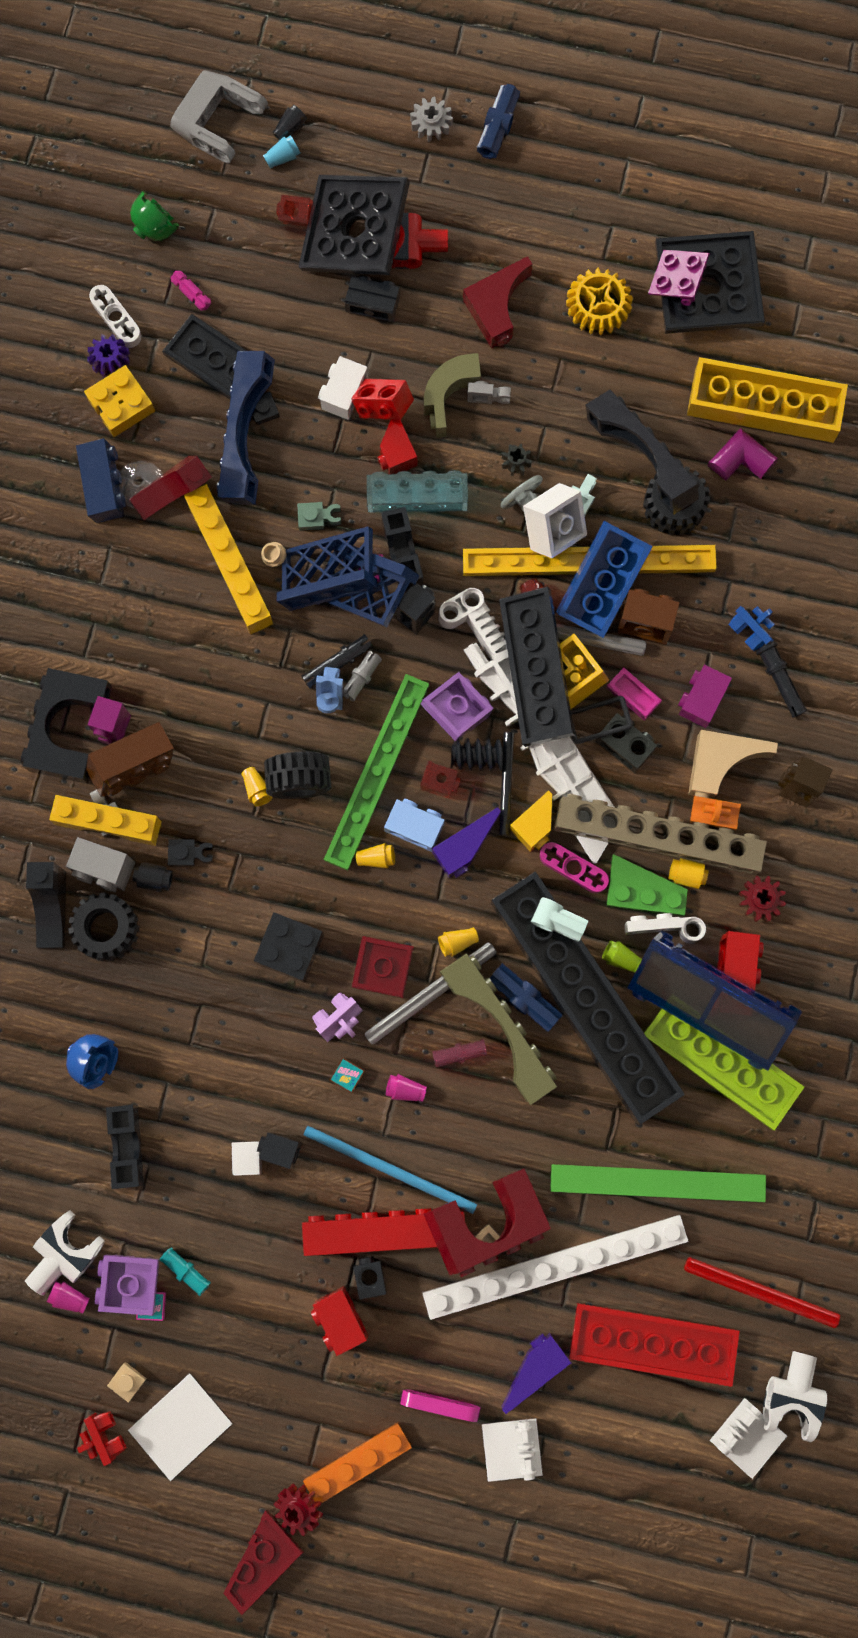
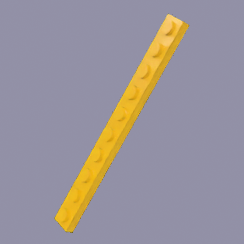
[463,545,716,576]

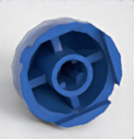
[66,1034,118,1089]

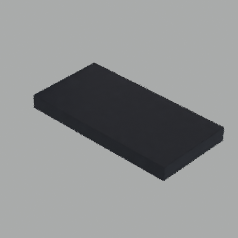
[162,314,247,400]

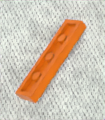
[303,1422,412,1503]

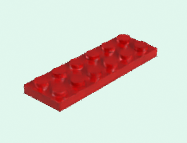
[569,1303,740,1387]

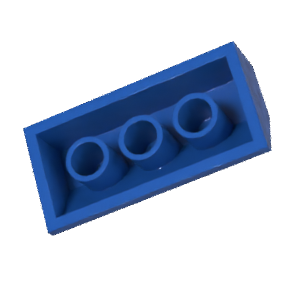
[556,521,653,638]

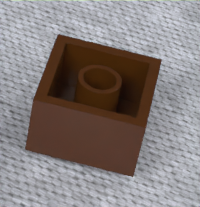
[617,589,679,645]

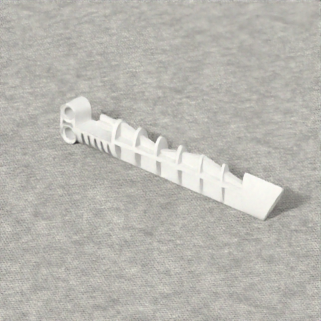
[438,588,615,864]

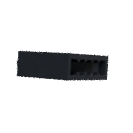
[26,862,66,949]

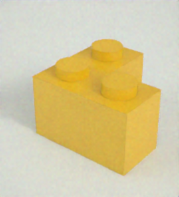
[560,633,609,709]

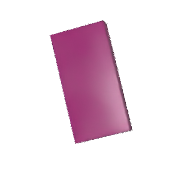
[606,668,662,721]

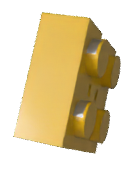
[84,365,155,437]

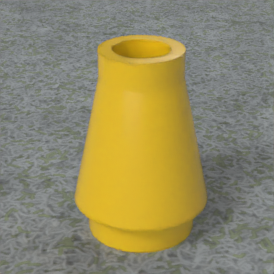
[241,767,273,807]
[356,843,395,868]
[438,927,479,957]

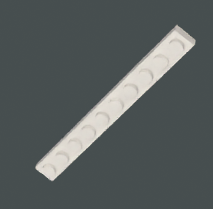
[422,1215,688,1320]

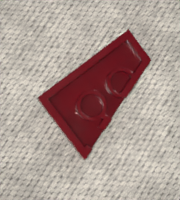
[223,1510,304,1615]

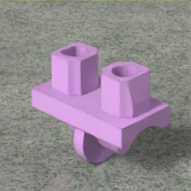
[312,993,363,1042]

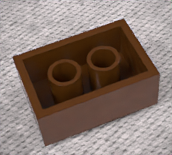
[86,722,174,797]

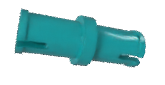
[159,1247,211,1296]

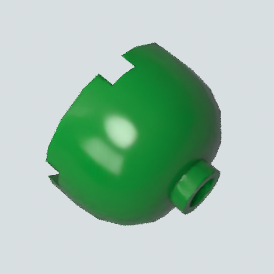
[130,191,179,241]

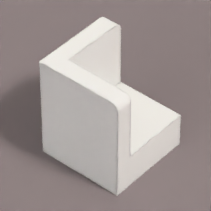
[232,1142,262,1175]

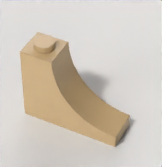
[688,730,778,799]

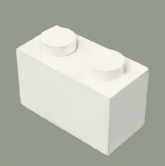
[318,356,368,420]

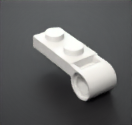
[625,913,706,943]

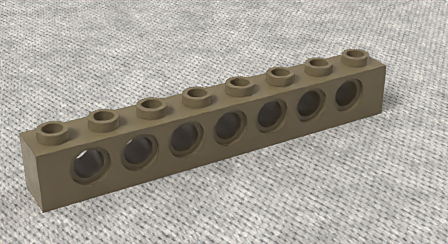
[554,794,767,875]

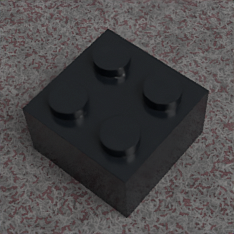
[254,912,324,983]

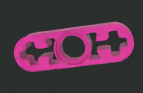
[539,842,609,893]
[400,1389,480,1422]

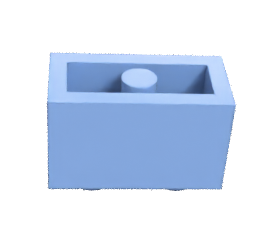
[384,799,444,852]

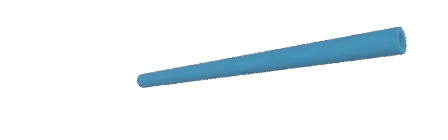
[304,1126,477,1214]

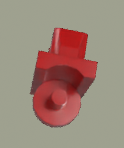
[77,1411,127,1466]

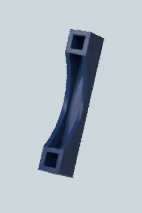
[217,351,275,505]

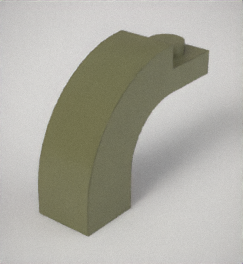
[424,353,481,438]

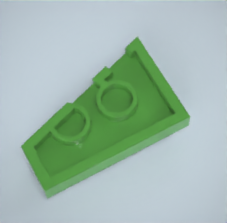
[606,854,688,916]

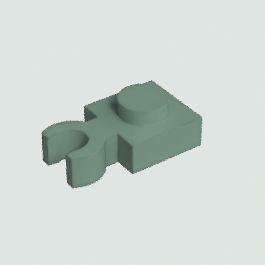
[297,502,341,531]

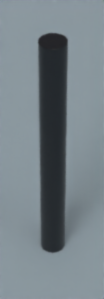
[499,732,514,835]

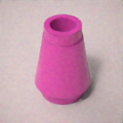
[386,1074,426,1102]
[47,1281,90,1314]

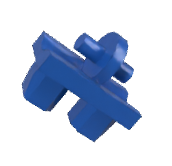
[729,606,775,652]

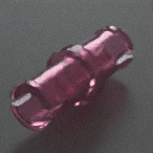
[432,1039,488,1068]

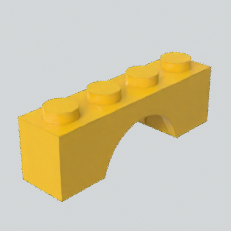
[49,795,162,846]

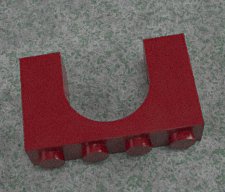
[424,1168,551,1277]

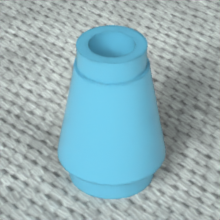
[263,135,300,169]

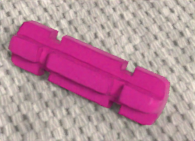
[170,271,211,311]

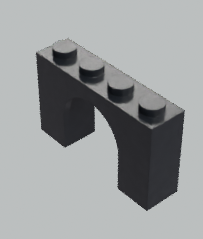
[21,668,112,784]

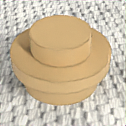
[261,542,286,567]

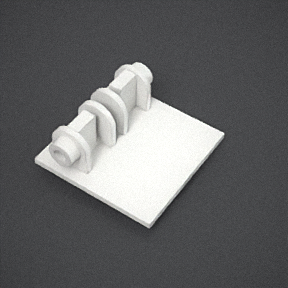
[710,1398,787,1479]
[482,1418,543,1482]

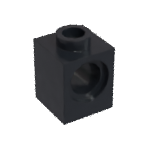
[353,1256,387,1300]

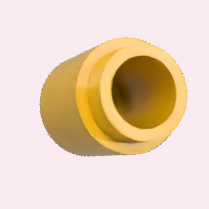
[668,858,709,889]

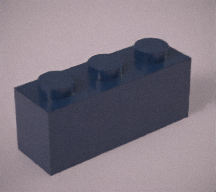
[76,438,126,523]

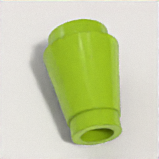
[602,940,643,973]

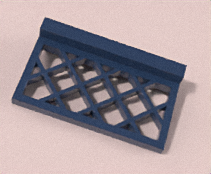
[277,526,377,611]
[322,542,419,628]

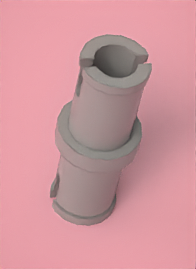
[343,651,382,701]

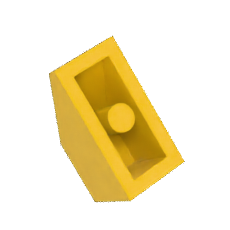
[510,791,552,852]

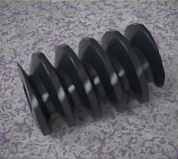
[450,738,503,772]

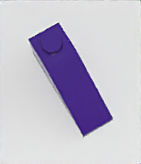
[432,807,501,878]
[502,1333,571,1414]

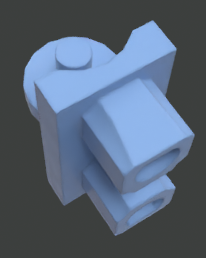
[316,667,343,713]

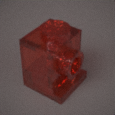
[276,195,313,227]
[420,761,461,799]

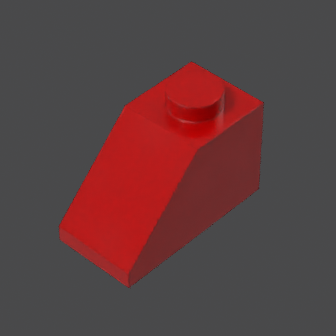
[377,419,418,477]

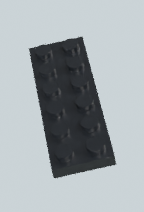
[499,586,575,747]

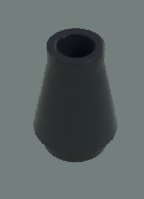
[272,105,307,141]

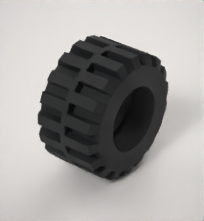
[643,466,710,535]
[264,751,331,799]
[68,893,140,961]

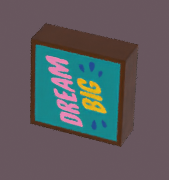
[329,1057,365,1094]

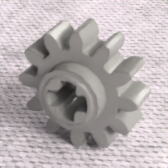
[410,97,453,142]

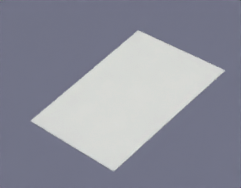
[128,1374,232,1481]

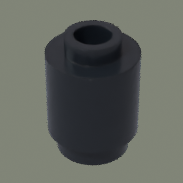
[133,862,173,893]

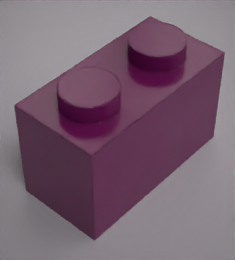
[678,664,732,728]
[88,696,131,744]

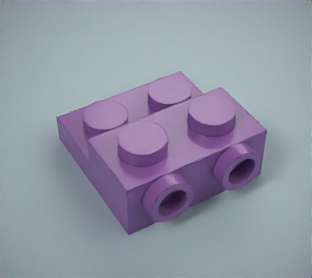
[421,672,494,741]
[95,1254,159,1316]

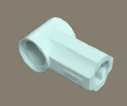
[531,897,588,942]

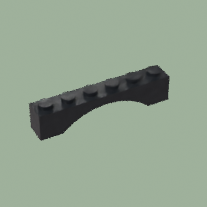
[585,390,700,515]

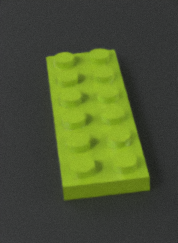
[644,992,804,1131]

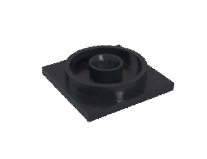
[298,175,410,275]
[655,231,765,334]

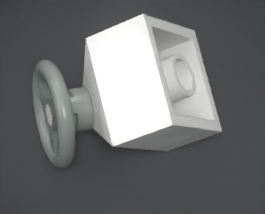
[501,475,587,558]

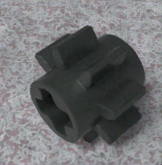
[501,444,532,476]

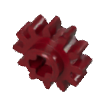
[739,876,786,922]
[274,1483,323,1536]

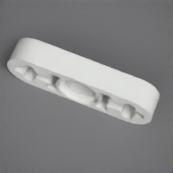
[89,285,141,348]

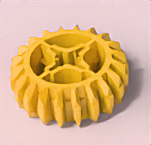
[566,268,633,336]

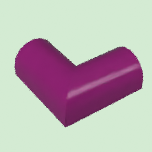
[707,428,778,481]

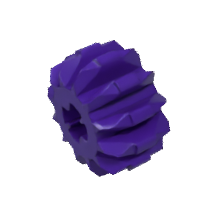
[87,334,130,378]

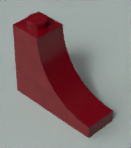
[463,256,533,349]
[128,456,212,520]

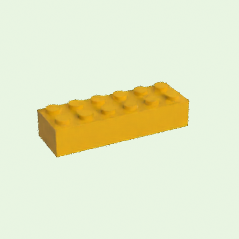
[687,357,848,443]

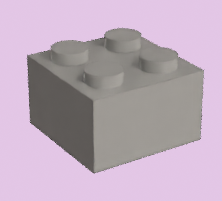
[66,837,135,893]

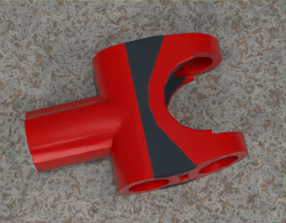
[392,213,448,269]

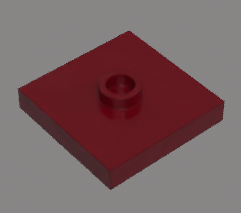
[352,936,414,998]

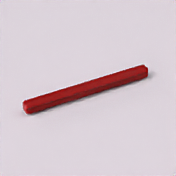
[684,1257,840,1328]

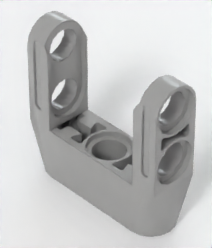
[170,70,268,163]

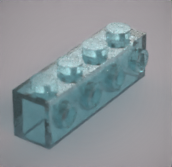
[367,470,468,512]

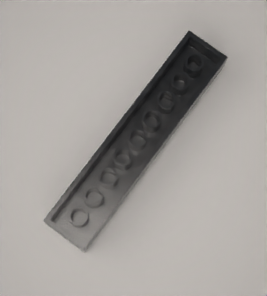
[491,871,685,1125]

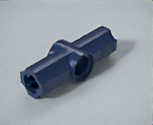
[477,84,521,159]
[489,963,562,1032]

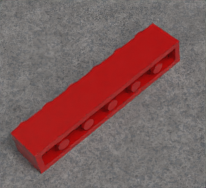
[302,1208,465,1256]

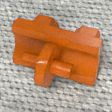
[690,796,741,831]

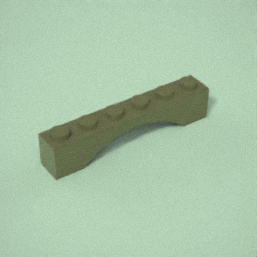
[439,954,557,1105]

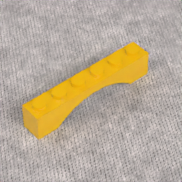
[184,484,273,635]

